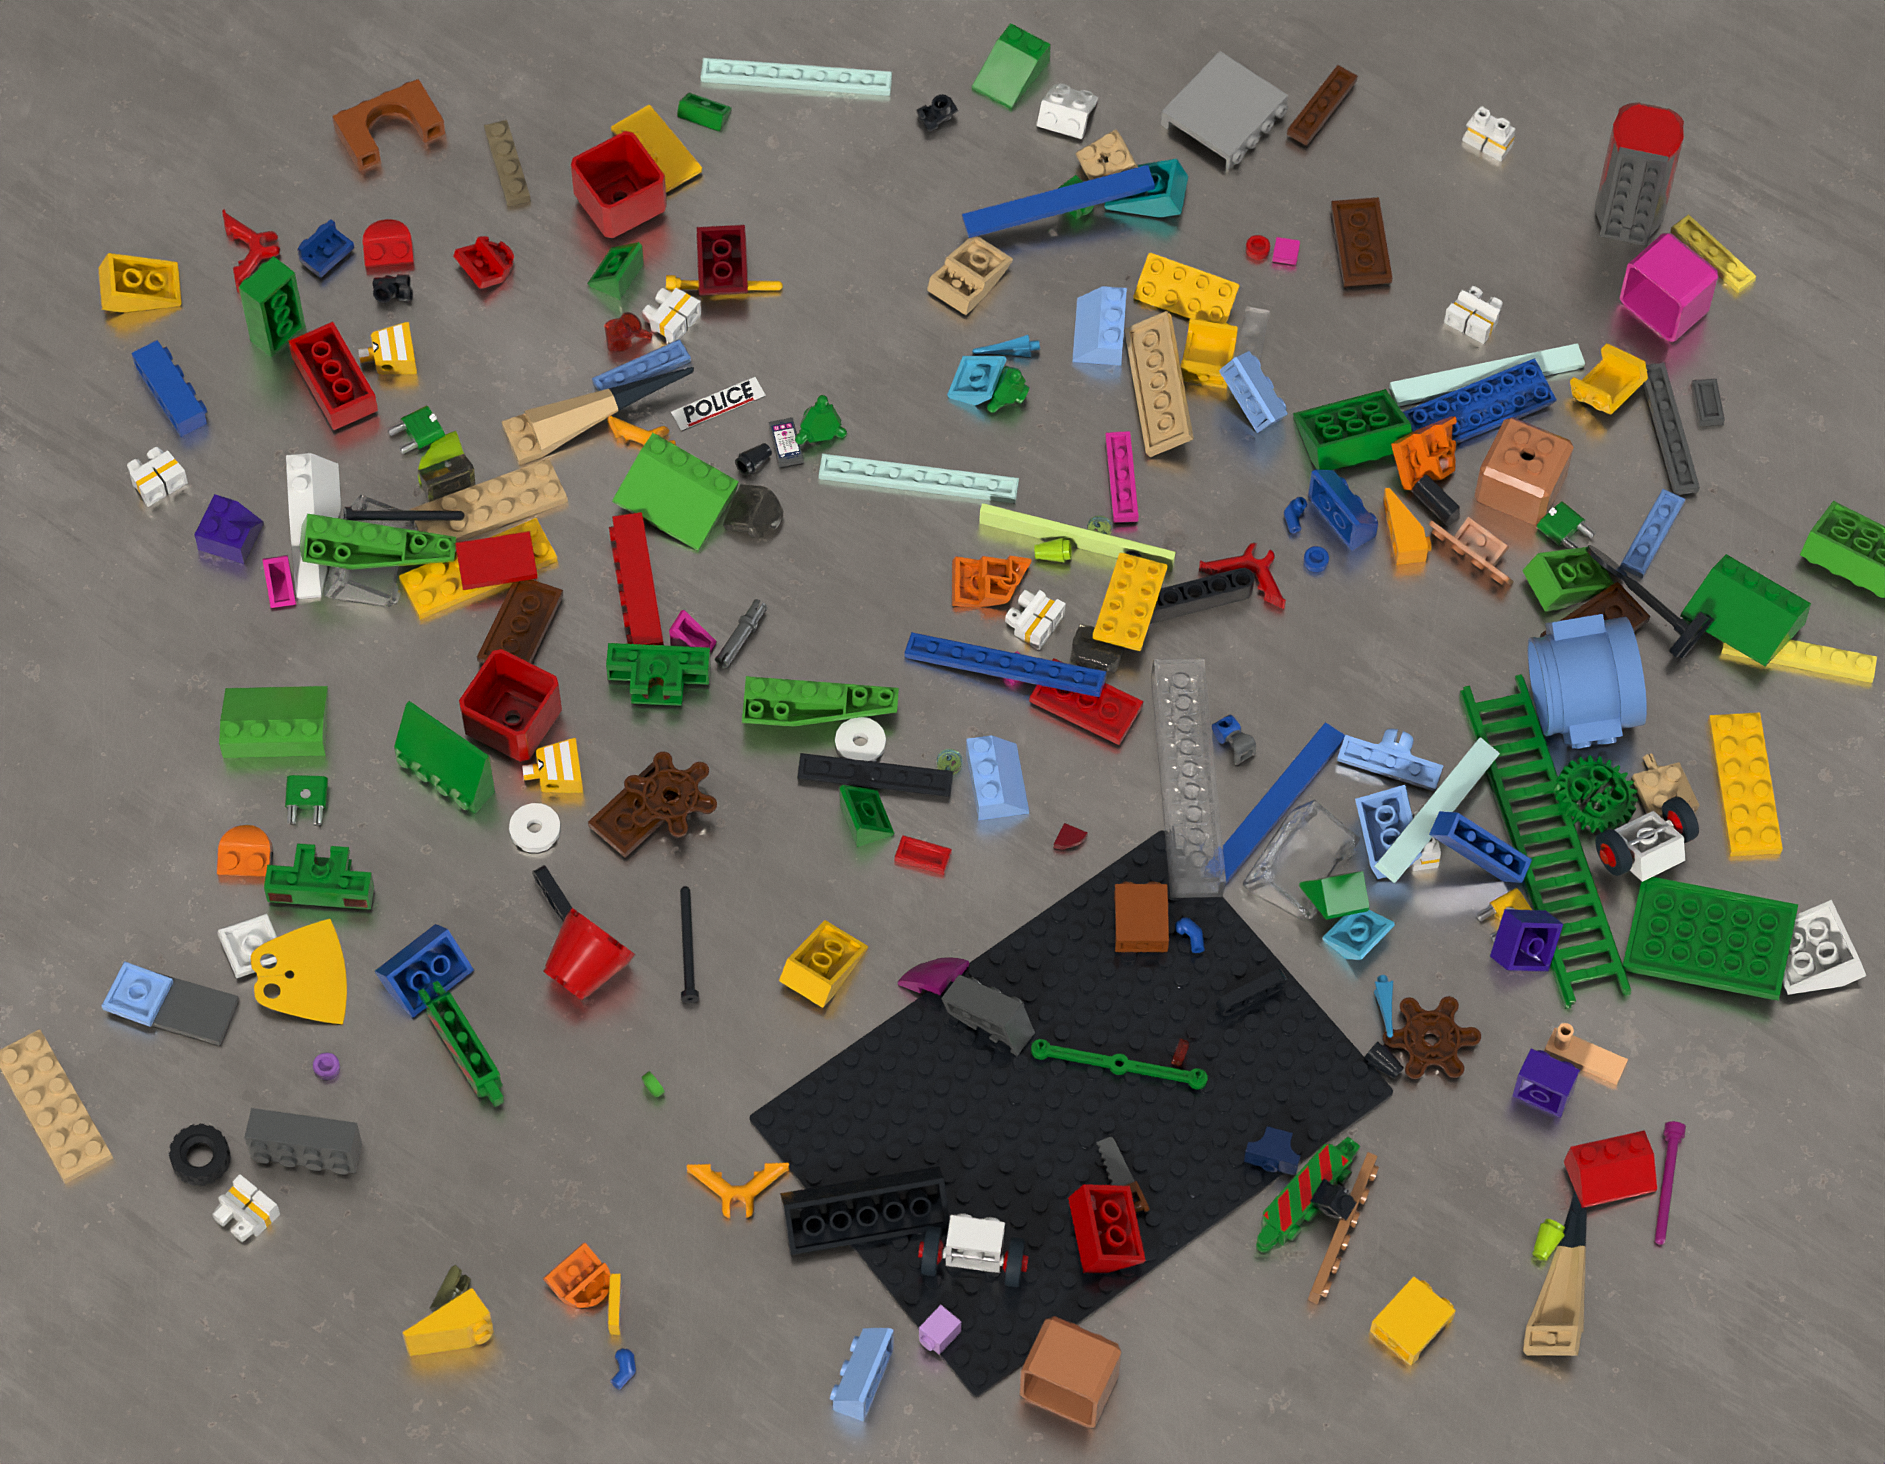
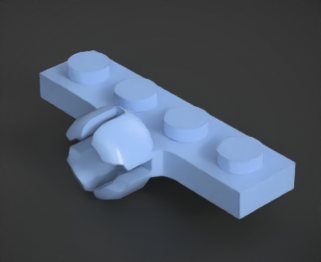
[1337,728,1444,791]

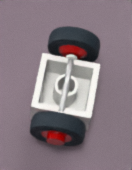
[1595,797,1699,882]
[918,1214,1028,1287]

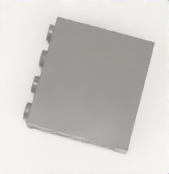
[1161,51,1288,170]

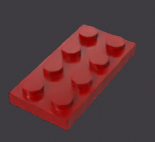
[1029,658,1144,745]

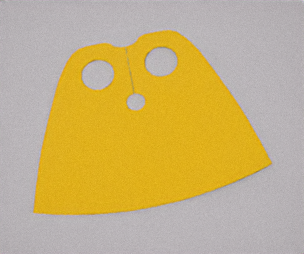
[251,919,347,1025]

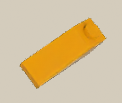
[1383,488,1431,565]

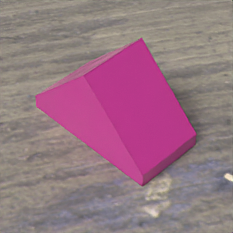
[263,555,296,608]
[669,610,717,653]

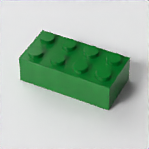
[239,256,306,357]

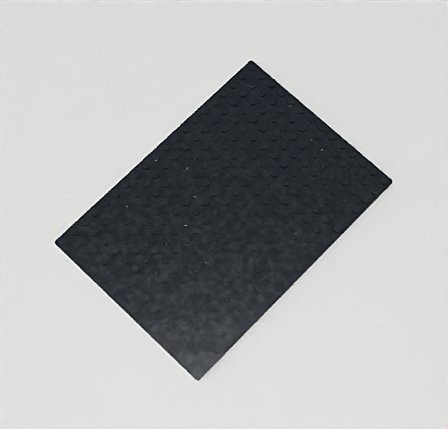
[749,830,1393,1397]

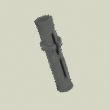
[715,599,768,668]

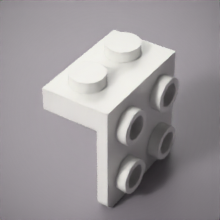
[1037,84,1098,139]

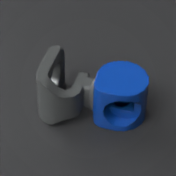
[1212,714,1256,765]

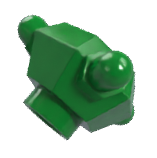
[987,366,1029,413]
[795,395,847,445]

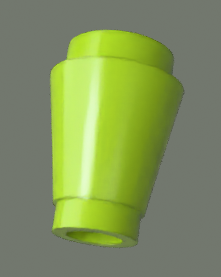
[1034,538,1072,563]
[1532,1219,1565,1261]

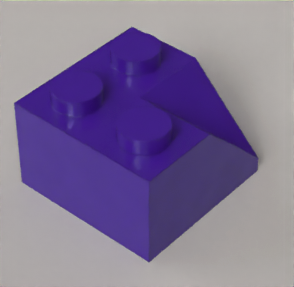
[194,494,264,564]
[1490,909,1563,971]
[1512,1048,1580,1118]

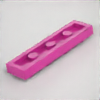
[1105,431,1139,523]

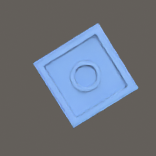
[102,961,173,1027]

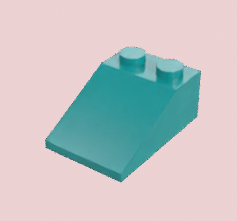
[1104,159,1188,217]

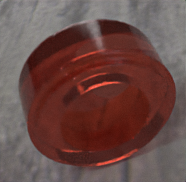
[1171,1038,1190,1066]

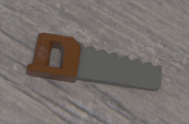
[1096,1137,1149,1213]

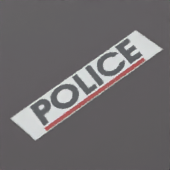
[671,377,766,431]

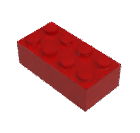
[288,322,378,431]

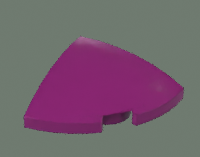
[898,957,969,995]

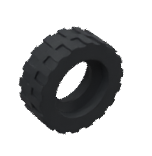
[169,1123,231,1186]

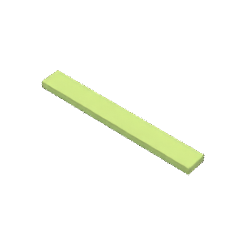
[979,504,1176,572]

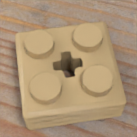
[1076,130,1138,180]

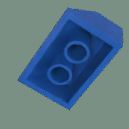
[1308,469,1378,551]
[374,924,474,1018]

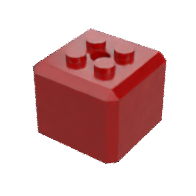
[571,131,667,238]
[459,649,562,762]

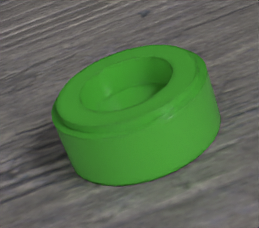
[641,1071,665,1098]

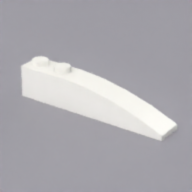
[286,453,341,600]

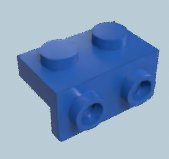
[297,219,355,278]

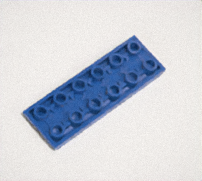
[1403,358,1557,444]

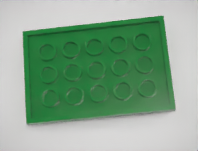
[1622,877,1798,1001]

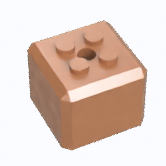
[1475,417,1574,526]
[1020,1316,1121,1427]

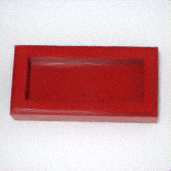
[895,835,952,875]

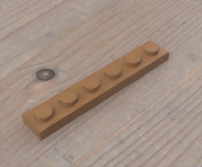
[1308,1152,1379,1305]

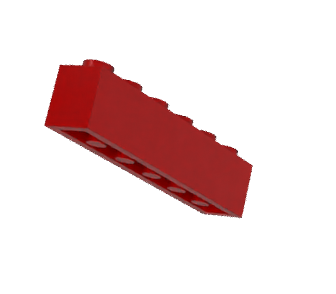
[609,512,664,646]

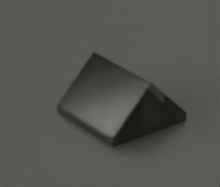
[417,454,475,502]

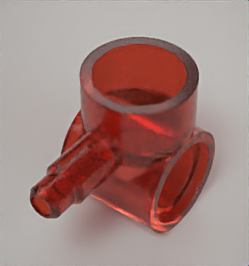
[604,312,652,352]

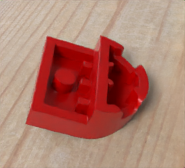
[363,219,414,268]
[453,236,514,289]

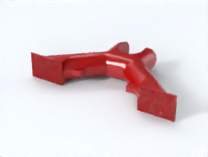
[222,209,280,293]
[1199,543,1286,609]

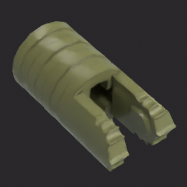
[430,1265,471,1312]

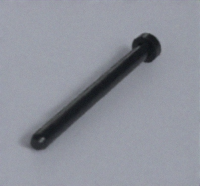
[343,507,465,521]
[680,886,699,1003]

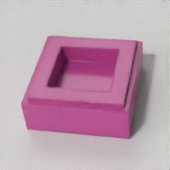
[1272,237,1300,265]

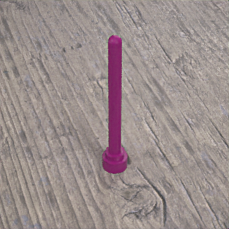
[1655,1121,1686,1245]

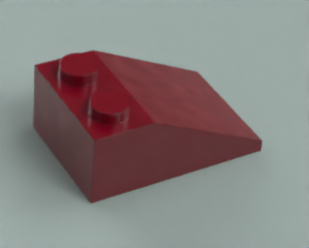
[696,225,748,296]

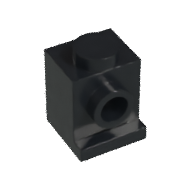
[1310,1179,1357,1221]

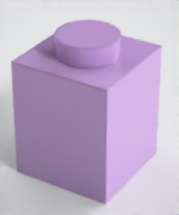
[919,1305,961,1355]

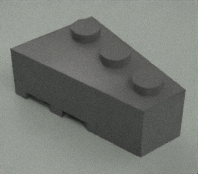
[942,975,1035,1056]

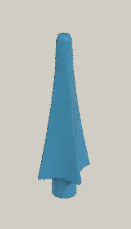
[972,335,1040,358]
[1374,975,1393,1038]

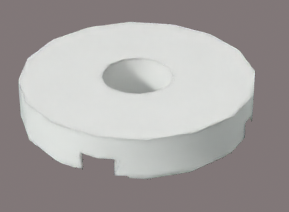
[835,717,886,762]
[509,803,561,853]

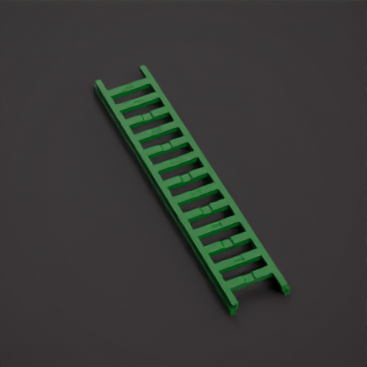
[1459,674,1632,1009]

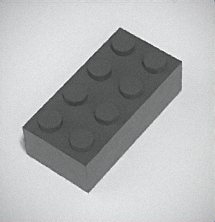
[245,1108,362,1175]

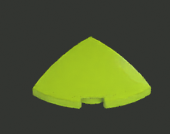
[418,431,467,486]

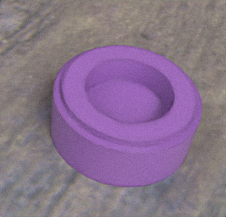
[313,1053,340,1081]

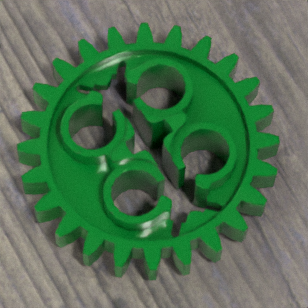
[1554,755,1638,833]

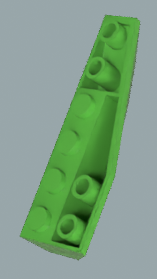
[300,513,456,570]
[742,676,899,727]

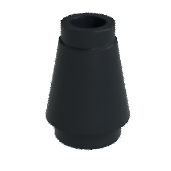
[735,443,772,475]
[1364,1041,1404,1079]

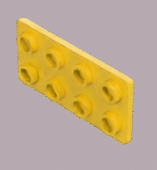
[611,105,702,193]
[1133,253,1240,324]
[1093,553,1168,651]

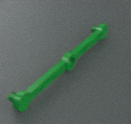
[1031,1039,1208,1089]

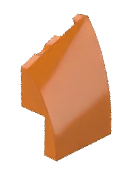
[1391,416,1456,490]
[952,555,1031,607]

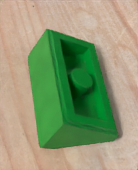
[677,93,732,131]

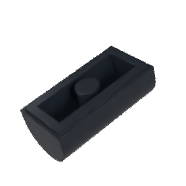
[1412,475,1460,526]

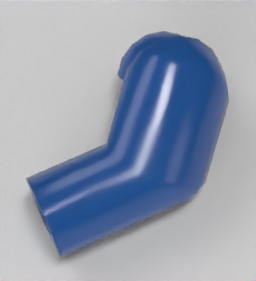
[1284,497,1307,533]
[1175,917,1204,953]
[610,1348,636,1390]

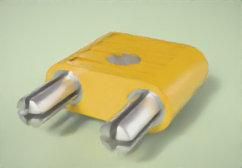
[1476,887,1532,942]

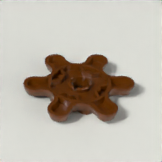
[624,752,717,838]
[1382,996,1481,1079]

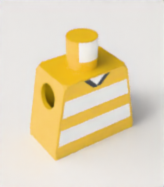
[358,322,417,375]
[522,738,583,793]

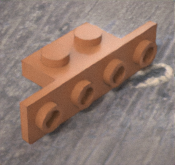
[1429,517,1514,585]

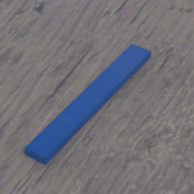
[962,165,1155,238]
[904,632,1107,697]
[1205,722,1345,885]

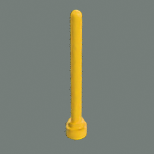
[666,275,783,292]

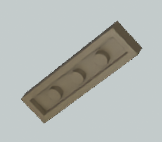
[484,120,531,207]

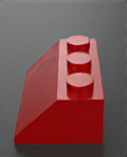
[1563,1130,1657,1208]
[1068,1184,1146,1273]

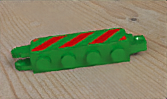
[418,980,504,1107]
[1256,1137,1360,1254]

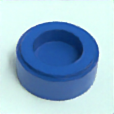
[1303,546,1329,572]

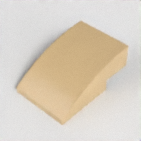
[927,236,1013,315]

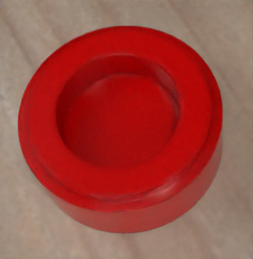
[1246,235,1270,260]

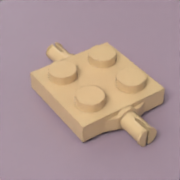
[1631,753,1700,818]

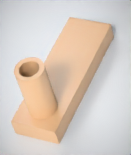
[1544,1023,1628,1085]

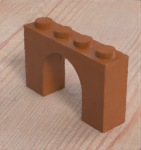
[332,79,446,171]

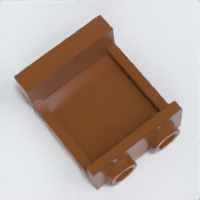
[1114,882,1169,952]

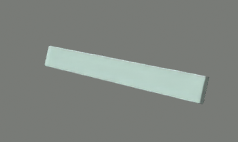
[701,58,892,96]
[1389,343,1585,406]
[819,454,1019,503]
[1374,737,1500,883]

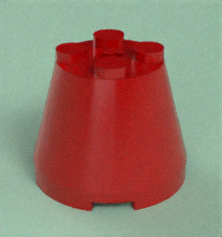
[543,908,635,1001]

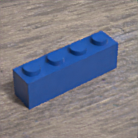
[131,340,208,437]
[1429,811,1532,883]

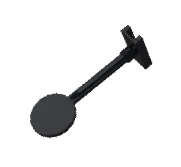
[1585,545,1715,659]

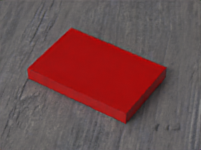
[455,531,538,590]

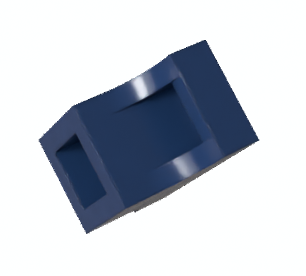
[1244,1126,1300,1176]

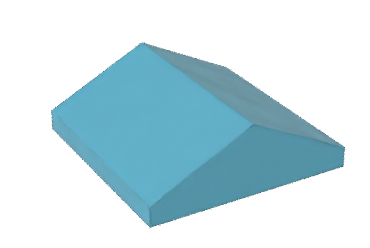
[947,356,1007,406]
[1322,910,1395,960]

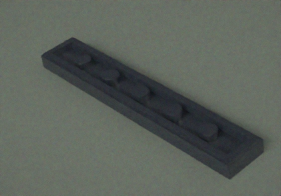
[797,753,954,797]

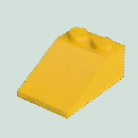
[99,253,182,313]
[779,920,869,1008]
[402,1288,494,1356]

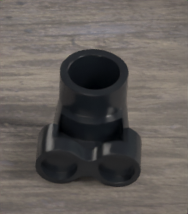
[916,94,958,132]
[372,274,413,303]

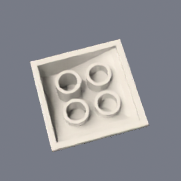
[1783,900,1866,995]

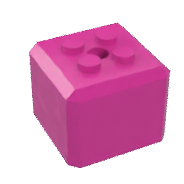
[1620,233,1718,342]

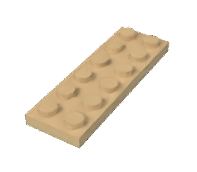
[1124,311,1194,457]
[409,458,568,543]
[0,1029,113,1184]

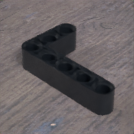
[1125,551,1254,624]

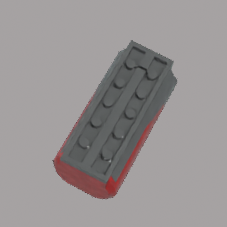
[1595,102,1684,246]

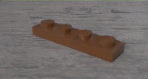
[1287,65,1358,146]

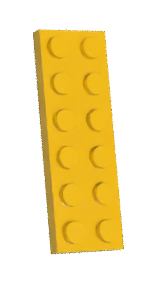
[399,518,558,620]
[1708,712,1783,856]

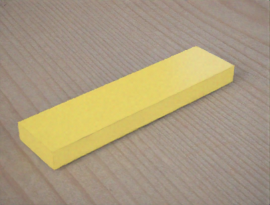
[1670,214,1756,293]

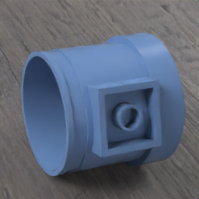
[1528,614,1647,749]

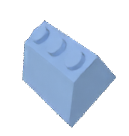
[1072,286,1127,366]
[1219,351,1288,433]
[966,735,1029,821]
[1355,785,1422,879]
[830,1328,894,1422]

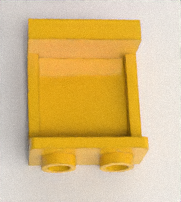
[1180,319,1238,389]
[1570,343,1648,415]
[1370,1276,1456,1366]

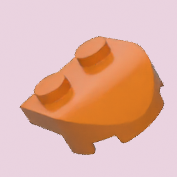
[217,825,273,877]
[543,1242,610,1308]

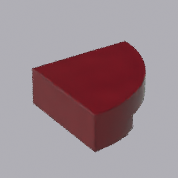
[1053,823,1088,850]

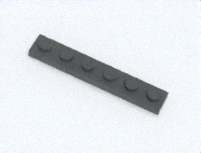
[1643,362,1700,495]

